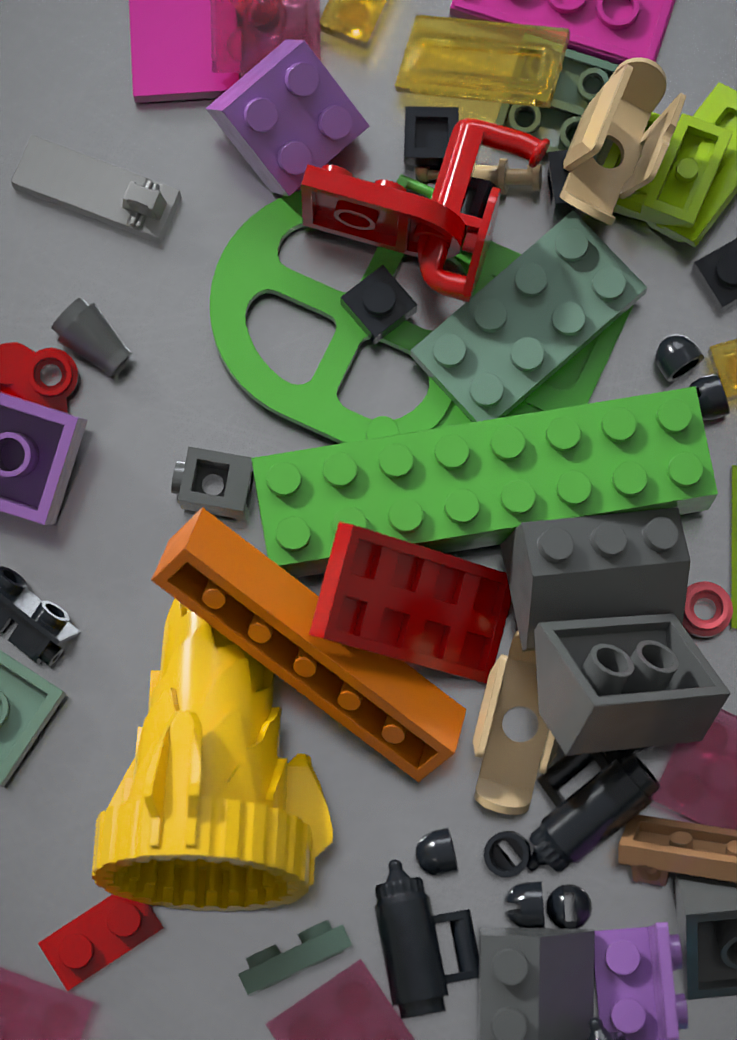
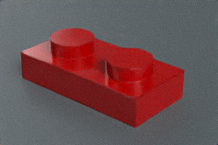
[38,894,166,992]

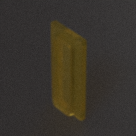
[394,14,571,108]

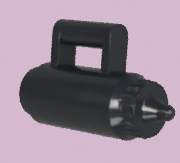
[527,752,661,872]
[374,859,479,1019]

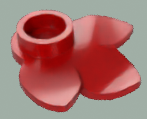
[0,342,78,413]

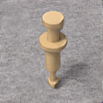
[414,158,542,195]

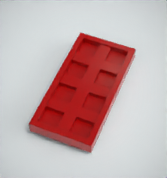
[309,522,512,684]

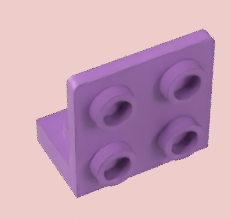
[594,922,688,1040]

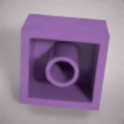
[205,39,370,196]
[0,392,88,525]

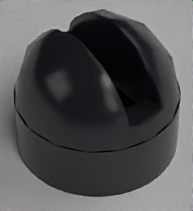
[656,334,704,382]
[689,373,730,420]
[415,827,459,876]
[484,831,531,877]
[504,881,545,928]
[546,884,592,929]

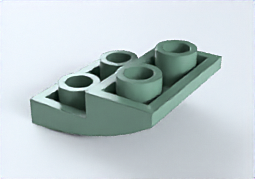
[495,36,619,161]

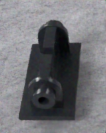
[0,566,81,667]

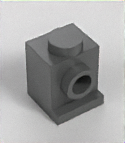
[171,446,255,522]

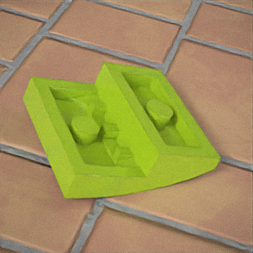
[603,112,733,228]

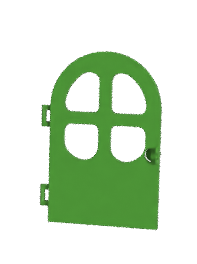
[210,174,634,444]

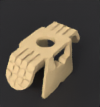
[560,57,686,226]
[473,630,559,815]

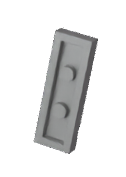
[11,134,181,244]

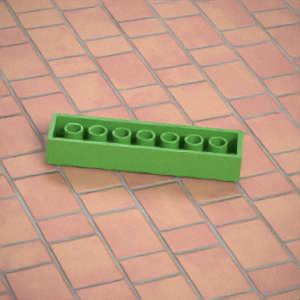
[251,386,718,578]

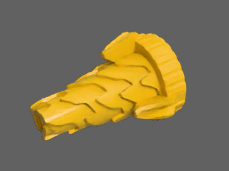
[92,598,333,911]

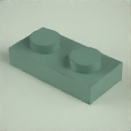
[238,920,354,996]

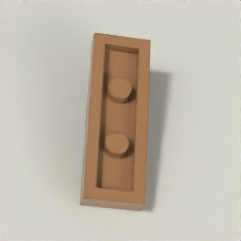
[618,815,737,886]

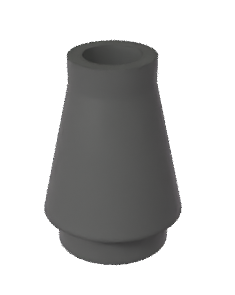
[51,297,133,377]

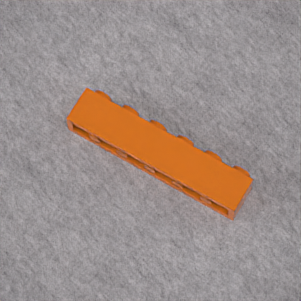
[151,507,467,783]

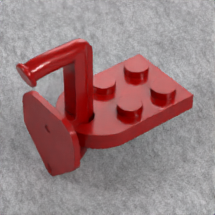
[301,118,550,303]

